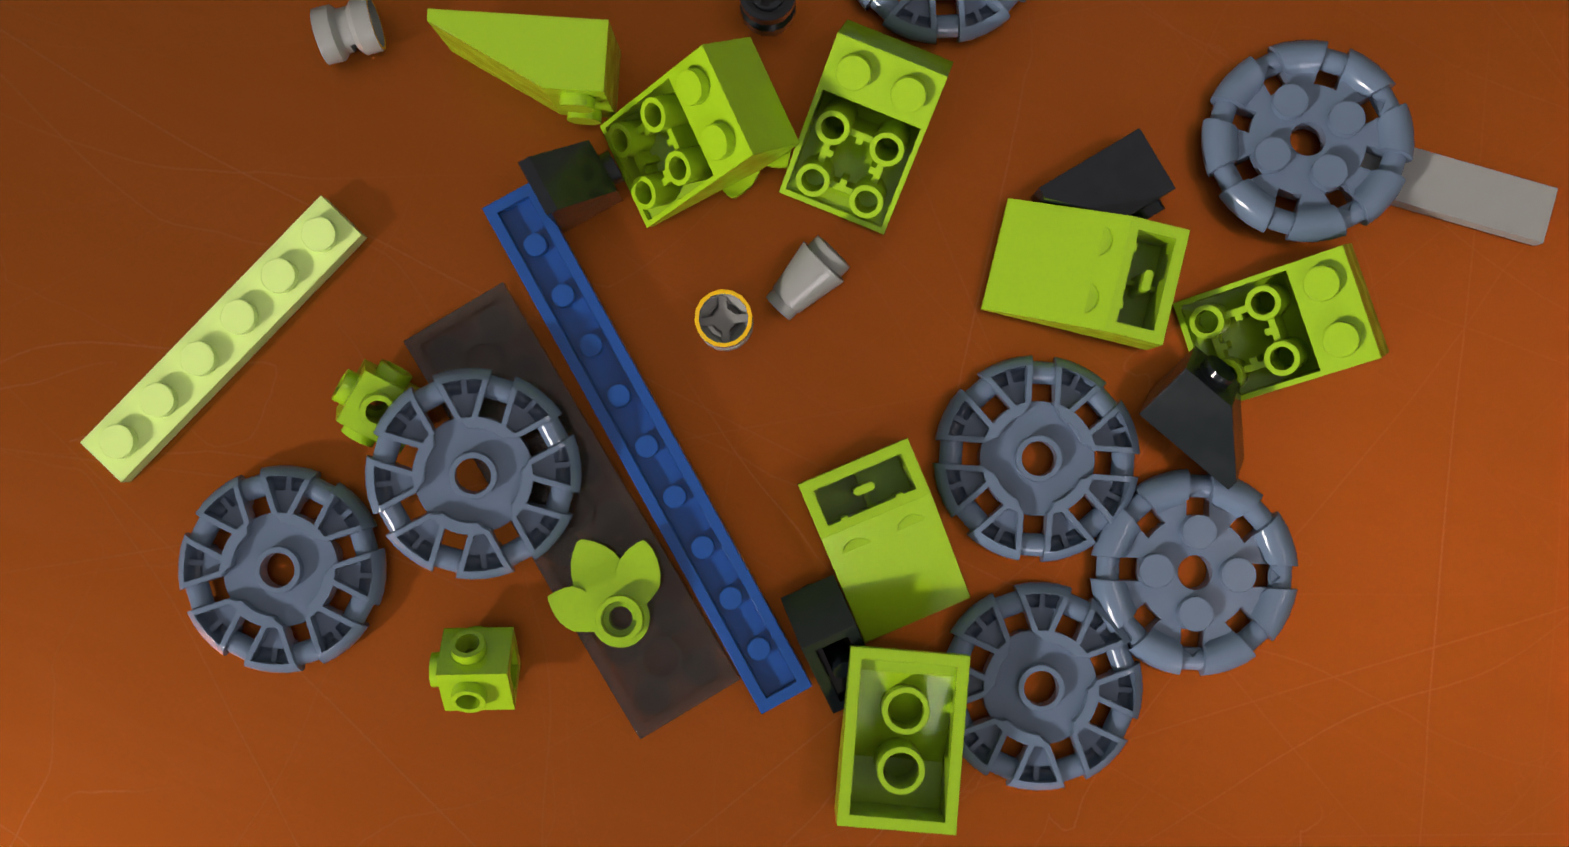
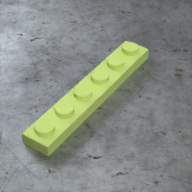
[80,195,367,482]

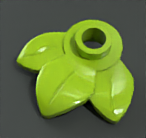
[548,539,661,648]

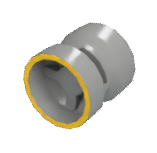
[310,0,386,65]
[694,289,754,351]

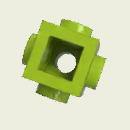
[331,359,420,453]
[429,626,521,713]

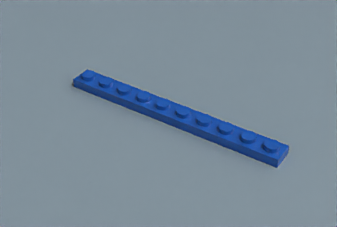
[482,183,812,714]

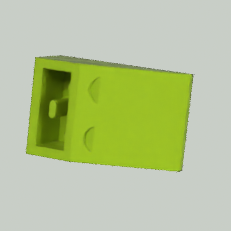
[779,19,953,234]
[600,37,800,228]
[981,198,1190,350]
[1173,243,1389,401]
[798,438,971,643]

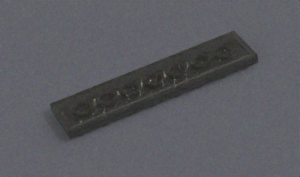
[403,282,741,739]

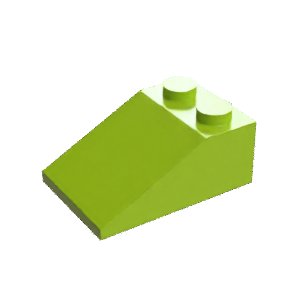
[427,8,621,125]
[834,645,971,835]

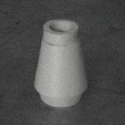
[766,235,850,320]

